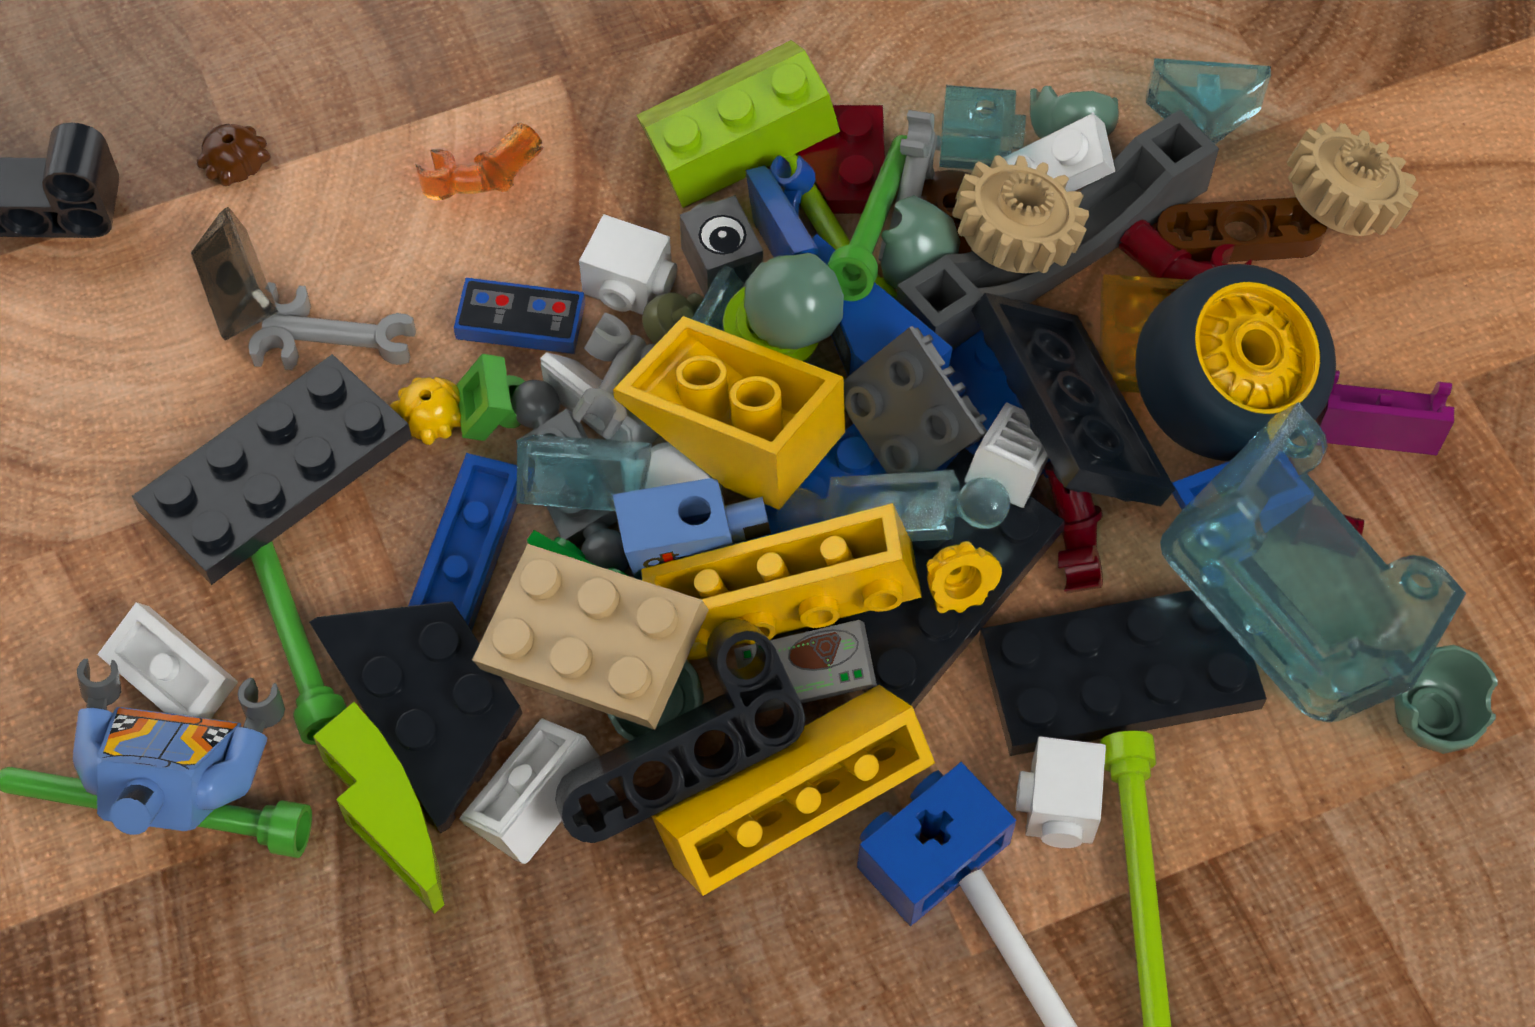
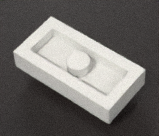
[1003,113,1115,192]
[97,602,238,719]

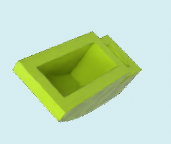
[313,702,445,914]

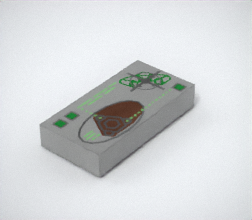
[734,620,877,714]

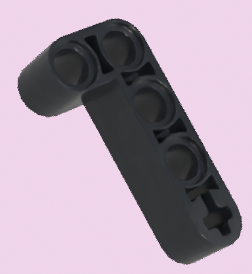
[0,122,119,238]
[555,619,806,843]

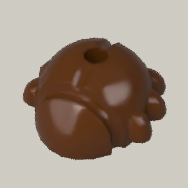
[197,124,271,186]

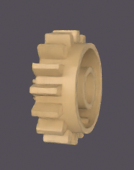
[1287,123,1418,236]
[952,155,1089,273]

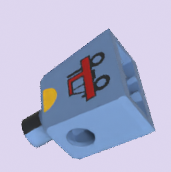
[613,478,771,580]

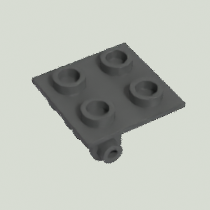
[844,326,987,494]

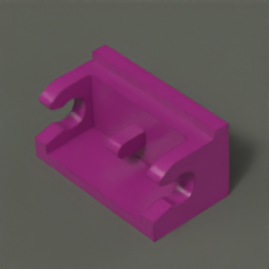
[1314,370,1454,455]

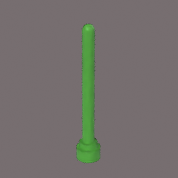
[827,135,907,301]
[251,541,347,745]
[0,767,312,858]

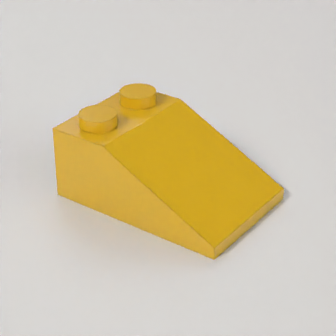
[613,316,845,510]

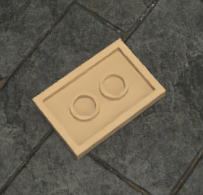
[472,544,708,730]

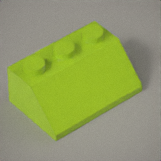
[636,40,840,208]

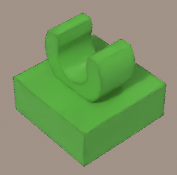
[456,354,525,441]

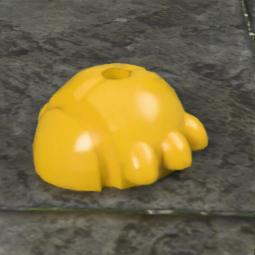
[390,377,461,445]
[926,541,1002,613]

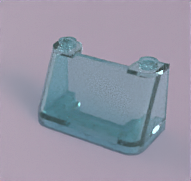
[1160,402,1466,723]

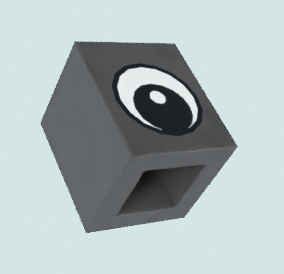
[680,195,763,303]

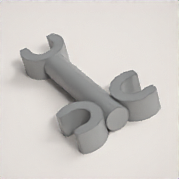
[879,110,941,261]
[248,282,416,370]
[572,313,656,439]

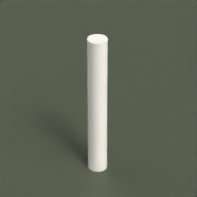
[959,869,1078,1027]

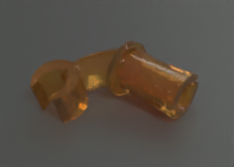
[415,123,543,200]

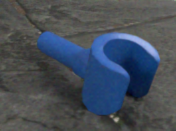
[770,155,816,216]

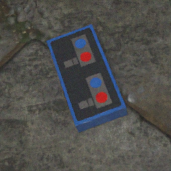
[454,278,585,354]

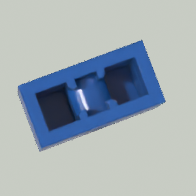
[857,762,1017,927]

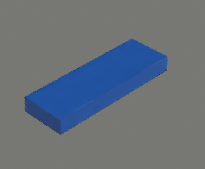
[745,165,819,257]
[408,453,527,631]

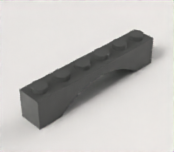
[896,110,1219,351]

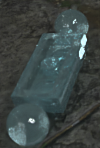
[775,470,1010,541]

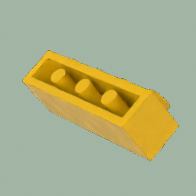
[641,503,922,660]
[651,685,935,896]

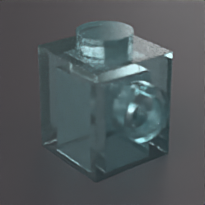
[939,85,1026,170]

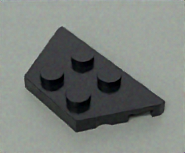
[309,601,522,834]

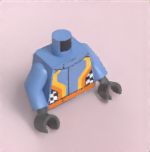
[72,659,285,835]

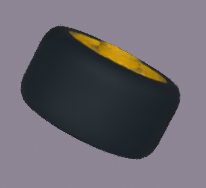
[1135,264,1336,461]

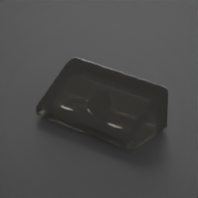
[191,207,278,341]

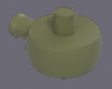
[642,292,705,344]

